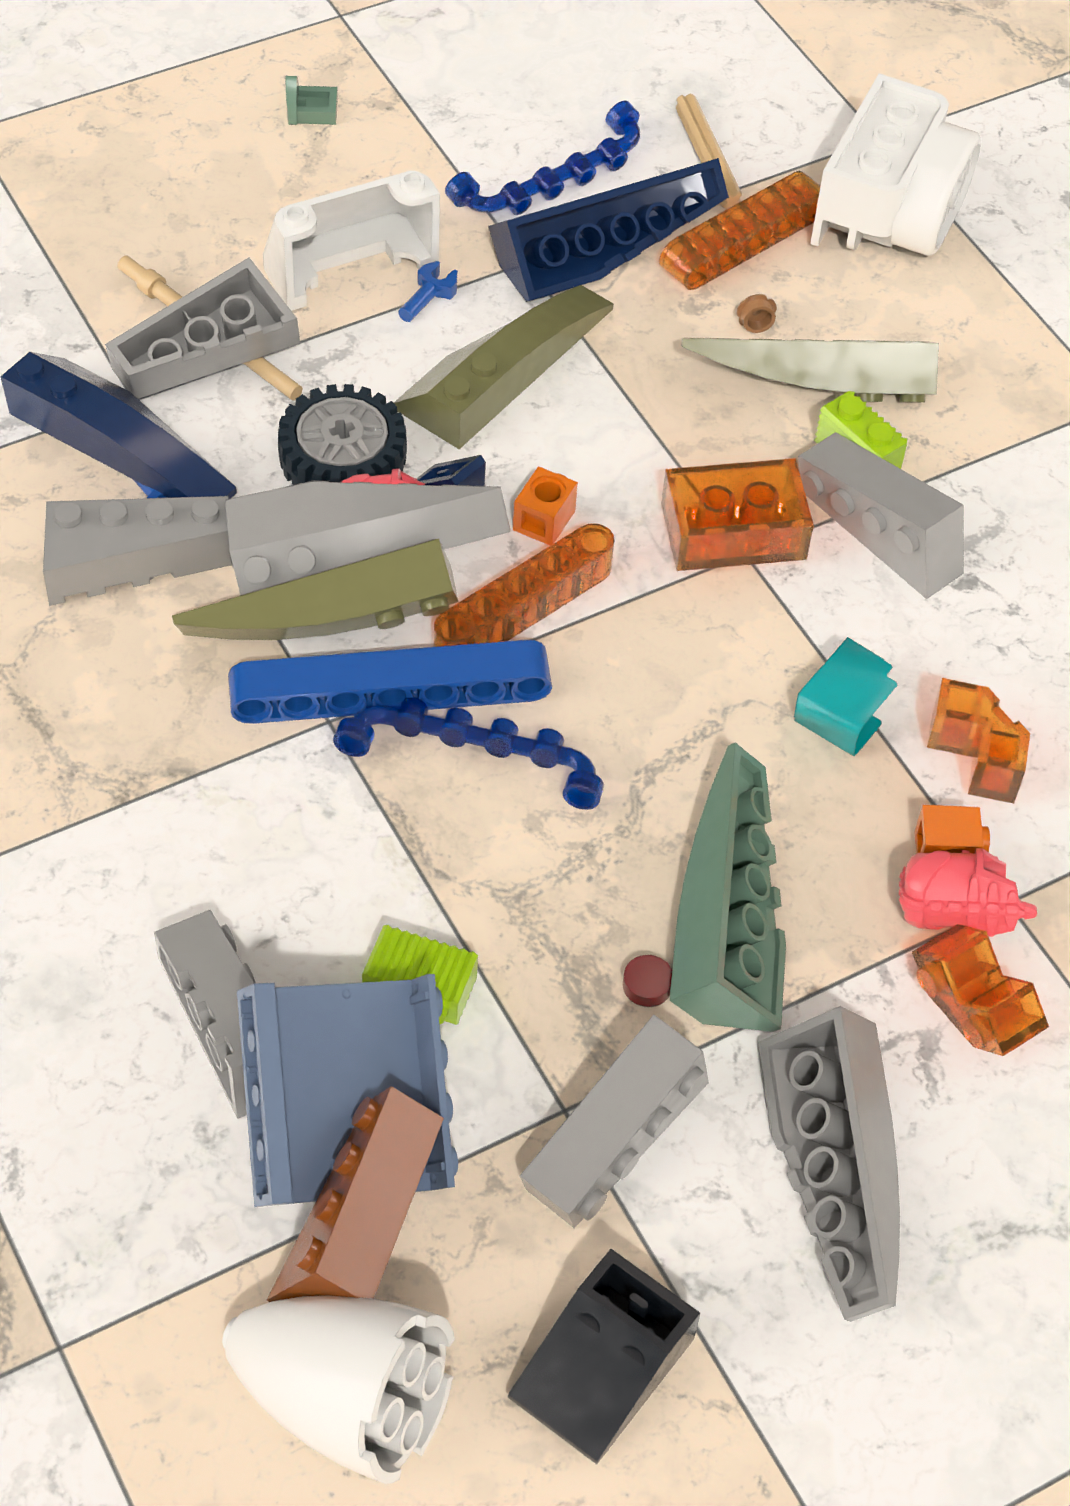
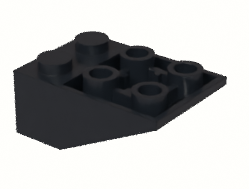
[508,1249,700,1465]

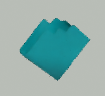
[794,637,898,756]

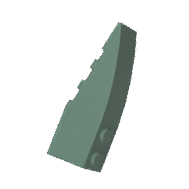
[670,742,786,1032]

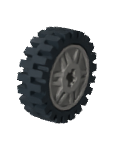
[278,384,407,485]

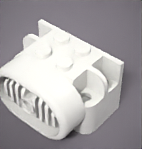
[811,73,981,256]

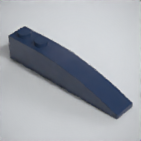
[488,158,729,302]
[0,352,237,499]

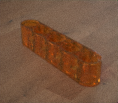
[659,171,820,290]
[433,523,615,647]

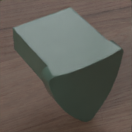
[285,76,338,125]

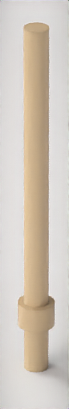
[117,255,303,401]

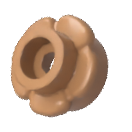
[736,294,777,333]

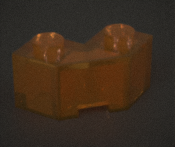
[927,678,1031,804]
[912,924,1049,1056]

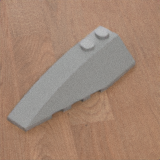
[225,480,511,596]
[758,1006,900,1322]

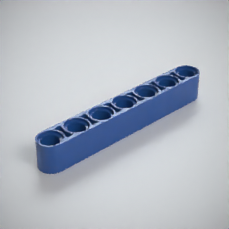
[228,640,552,724]

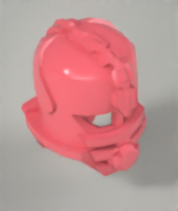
[899,848,1037,941]

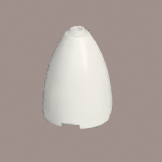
[222,1296,455,1484]

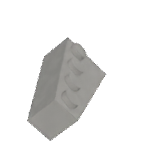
[798,432,964,599]
[154,910,256,1119]
[520,1015,709,1228]

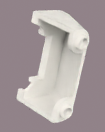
[263,171,440,311]

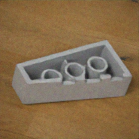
[105,257,300,399]
[43,496,232,606]

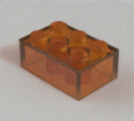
[661,458,814,571]

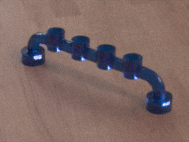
[445,100,640,215]
[333,697,604,810]

